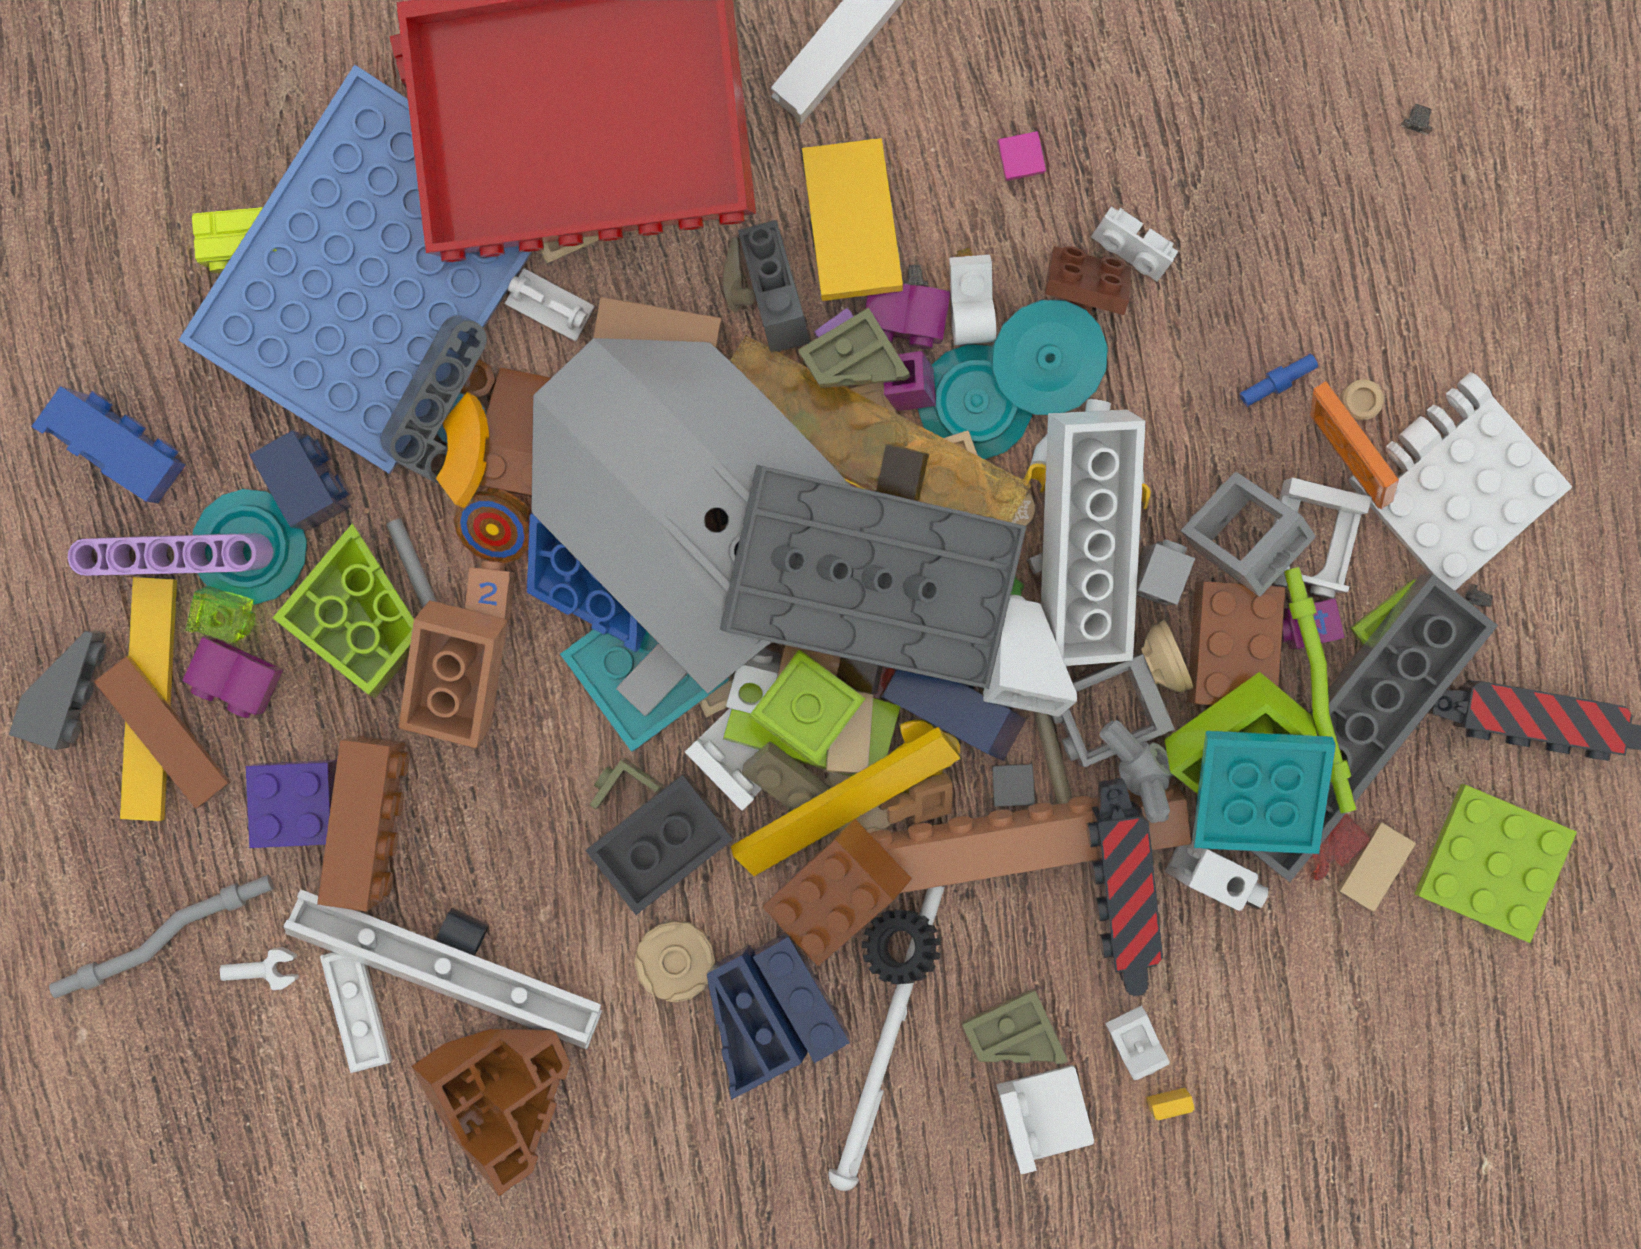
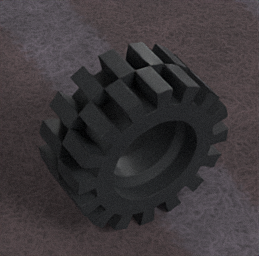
[862,910,941,984]

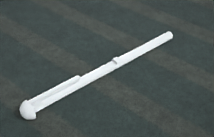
[828,886,945,1191]

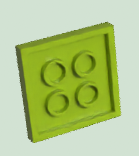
[1415,784,1577,943]

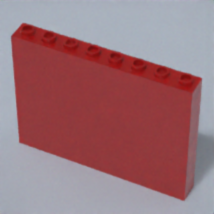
[396,0,756,262]

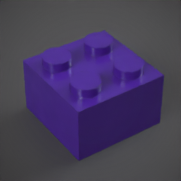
[246,760,337,848]

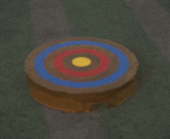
[454,488,530,563]

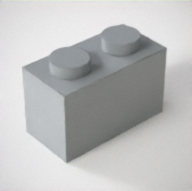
[1136,539,1195,606]

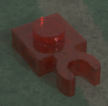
[1305,813,1371,881]

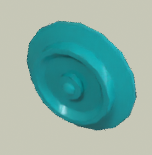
[992,300,1108,415]
[918,344,1032,460]
[193,489,308,605]

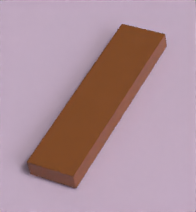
[94,656,231,809]

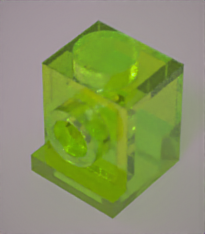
[185,586,255,643]

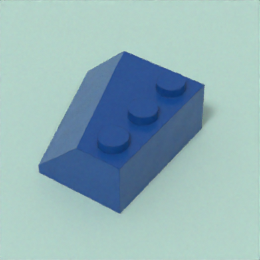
[527,513,647,652]

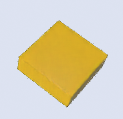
[1146,1088,1195,1120]

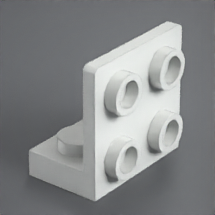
[685,708,762,810]
[996,1065,1094,1174]

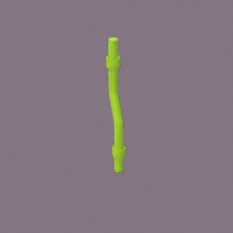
[1284,567,1356,813]

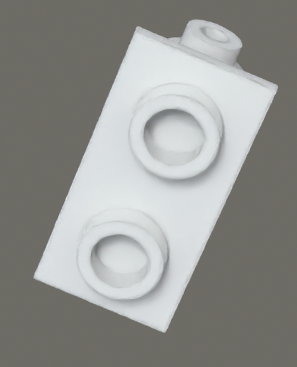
[1091,206,1178,281]
[505,268,595,342]

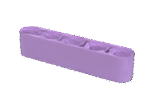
[67,533,273,576]

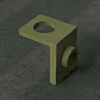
[589,758,663,809]

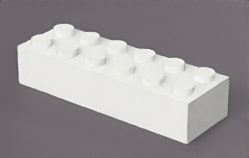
[1041,410,1145,666]

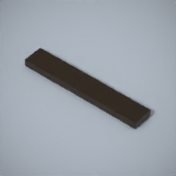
[837,444,929,695]

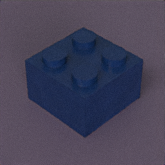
[249,430,351,531]

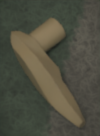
[723,237,755,314]

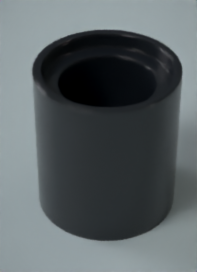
[436,907,489,956]

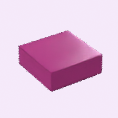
[997,131,1046,182]

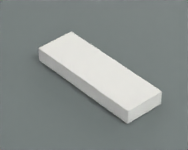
[320,952,392,1073]

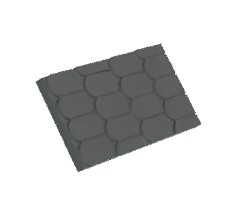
[719,465,1027,689]

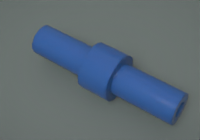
[1239,353,1318,407]

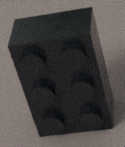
[585,771,735,915]

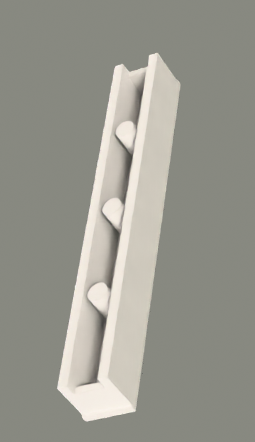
[771,0,904,124]
[283,889,602,1049]

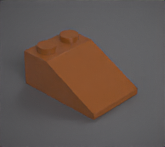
[479,367,551,497]

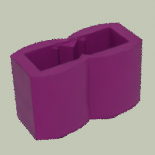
[865,283,950,349]
[182,636,283,718]

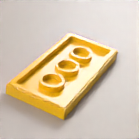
[802,138,903,301]

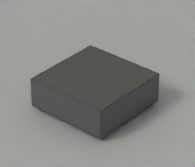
[991,763,1035,807]

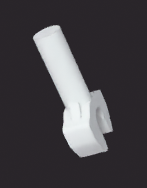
[220,947,299,990]

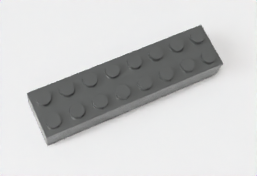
[1250,574,1498,882]

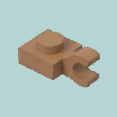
[879,773,952,824]

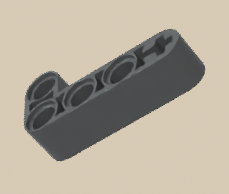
[380,315,487,483]

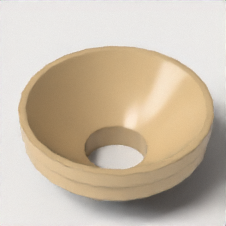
[1140,620,1193,692]

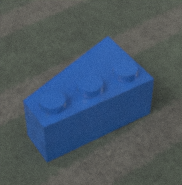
[31,386,186,504]

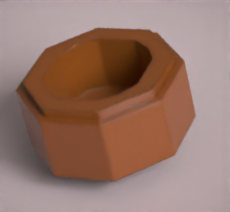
[460,359,496,399]

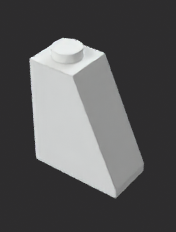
[983,595,1077,717]

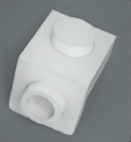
[1105,1005,1170,1080]

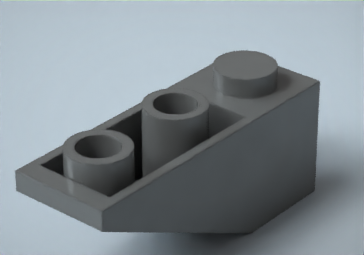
[738,220,810,354]
[9,631,107,750]

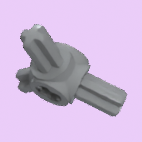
[1100,720,1174,823]

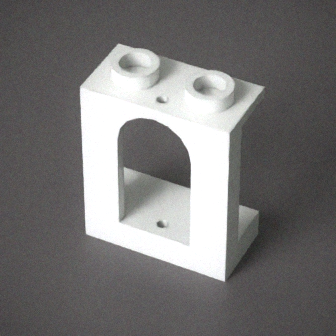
[1272,478,1372,598]

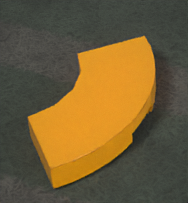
[436,392,489,508]

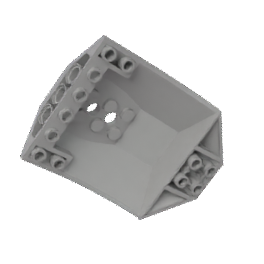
[531,338,851,693]

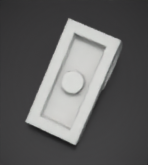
[949,255,996,345]

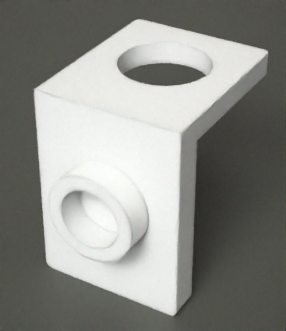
[726,648,781,713]

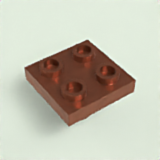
[1044,246,1131,315]

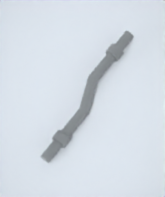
[49,875,274,999]

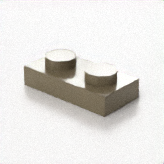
[742,741,831,811]

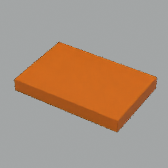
[1310,381,1399,509]

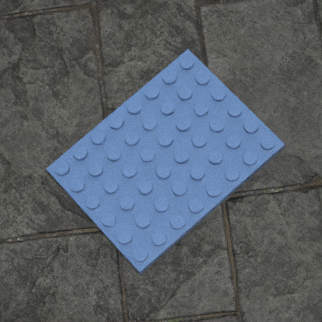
[178,64,532,474]

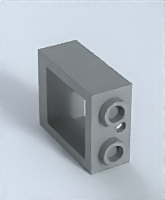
[1180,471,1316,597]
[1051,654,1175,767]

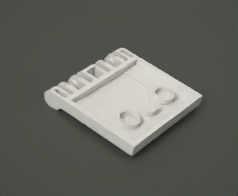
[1349,372,1572,591]

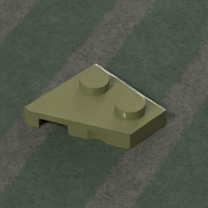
[798,307,910,388]
[961,988,1068,1064]

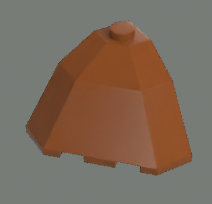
[411,1029,571,1196]

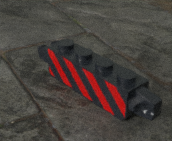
[1428,680,1641,761]
[1086,778,1163,997]

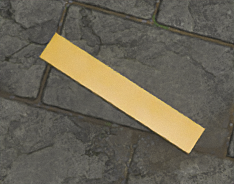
[120,577,177,821]
[731,726,961,876]

